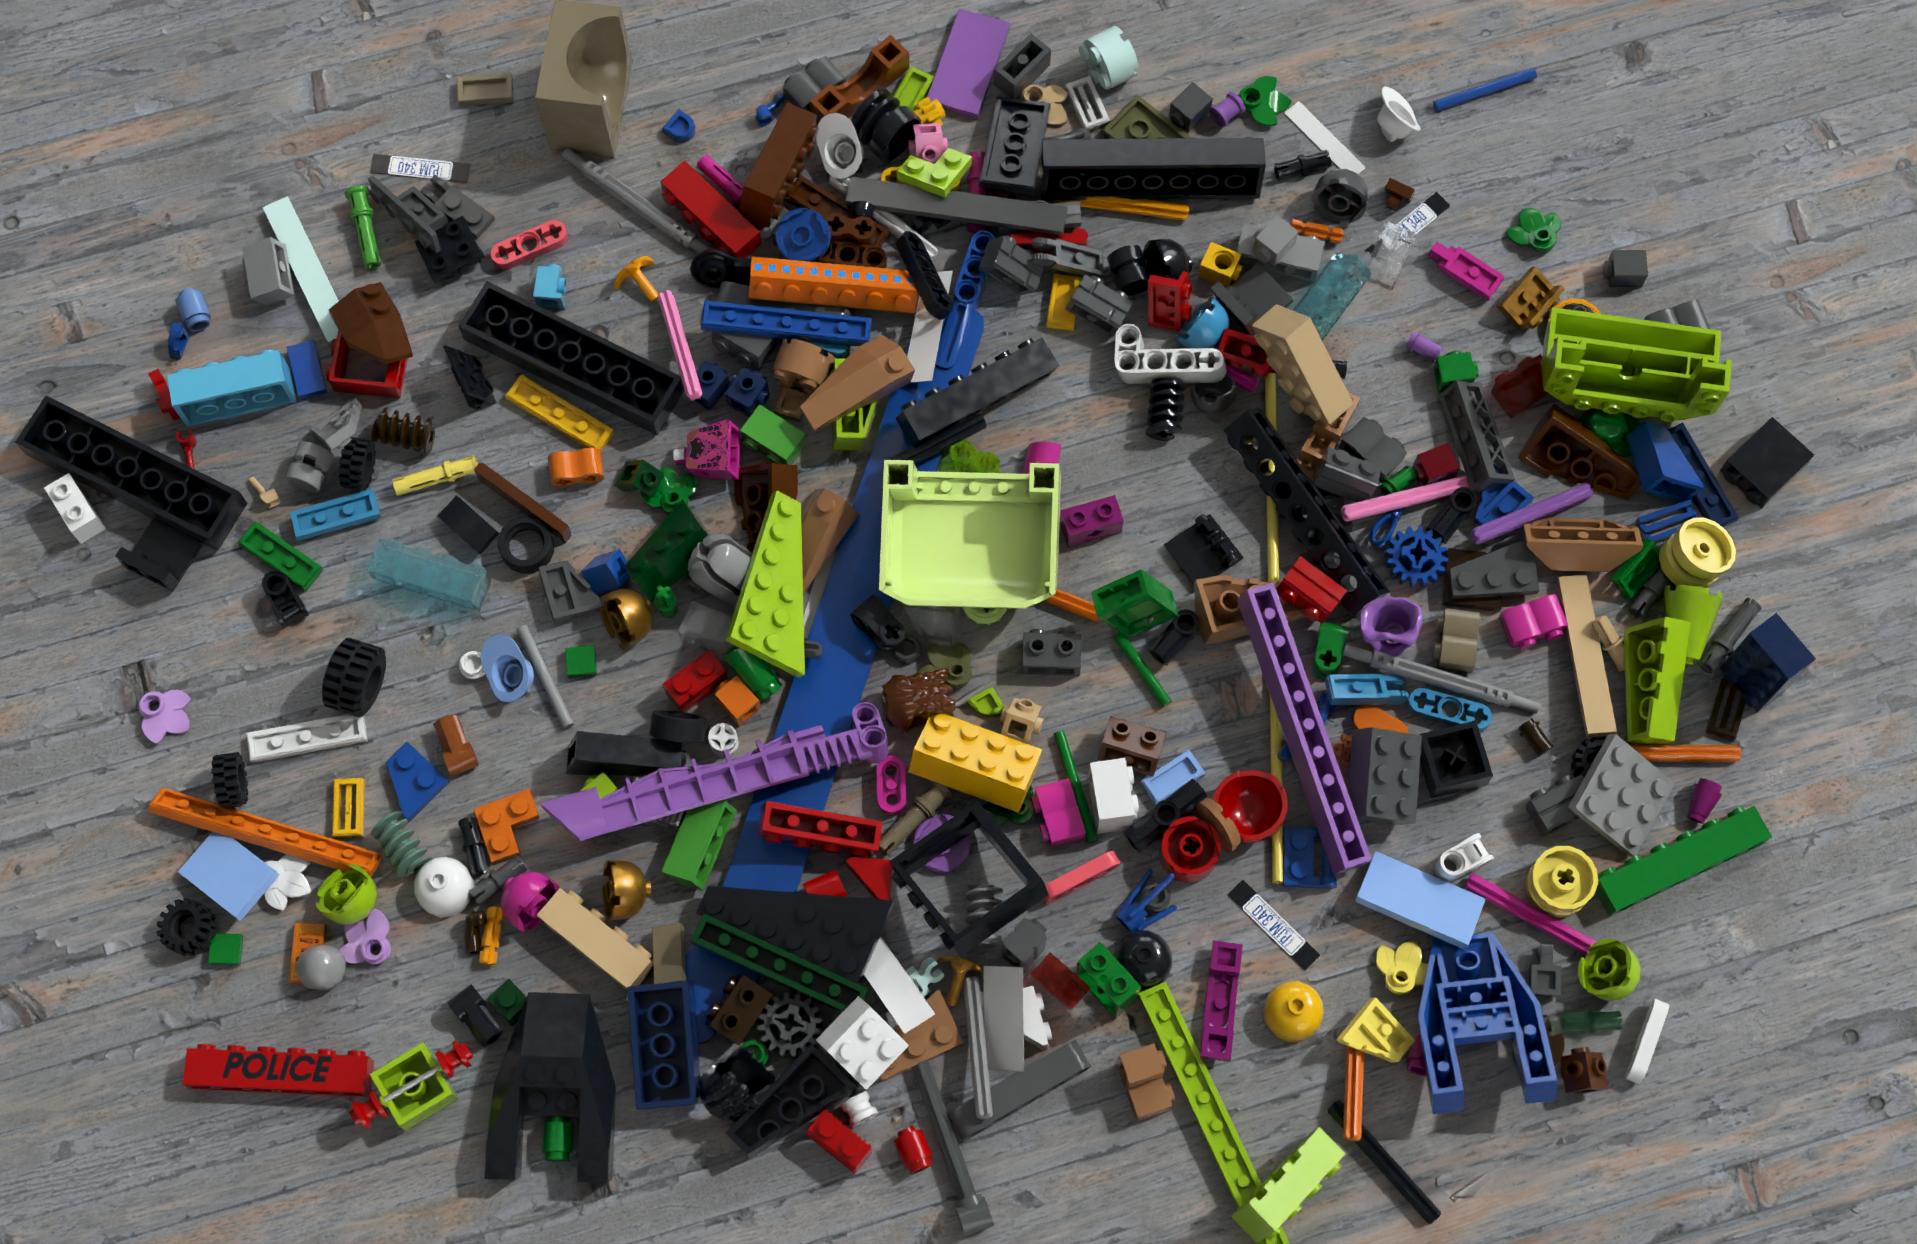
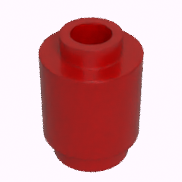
[894,1126,933,1174]

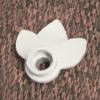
[264,855,311,911]

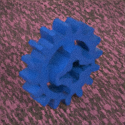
[1385,526,1448,588]

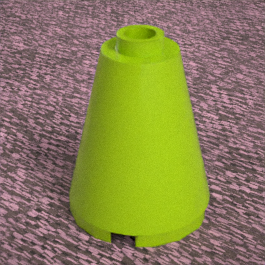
[1664,585,1724,666]

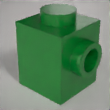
[1433,351,1479,393]

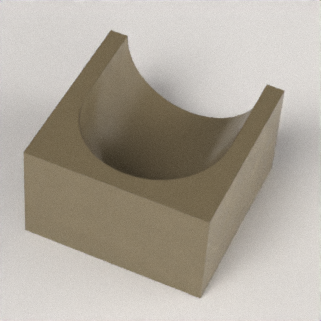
[535,0,633,158]

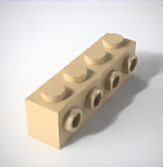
[537,888,653,992]

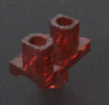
[1030,952,1091,1011]

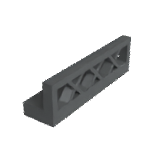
[1439,380,1515,492]

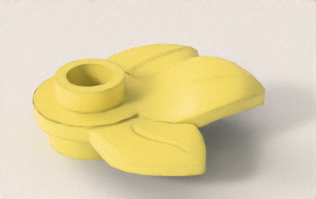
[1376,941,1428,995]

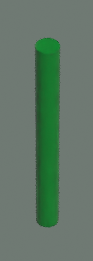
[1053,730,1098,844]

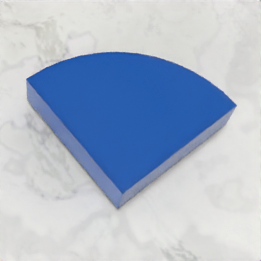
[168,322,189,360]

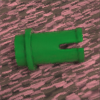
[1380,465,1417,495]

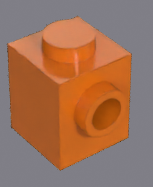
[715,675,761,727]

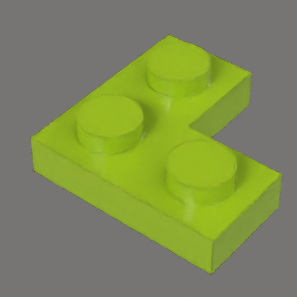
[897,148,972,198]

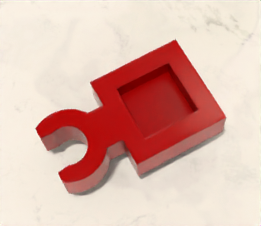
[148,369,180,421]

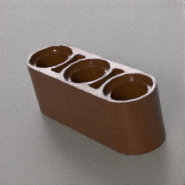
[816,239,887,268]

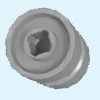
[284,441,334,493]

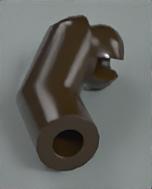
[464,910,487,955]

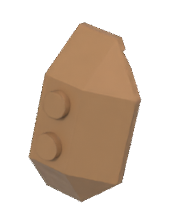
[1523,518,1643,573]

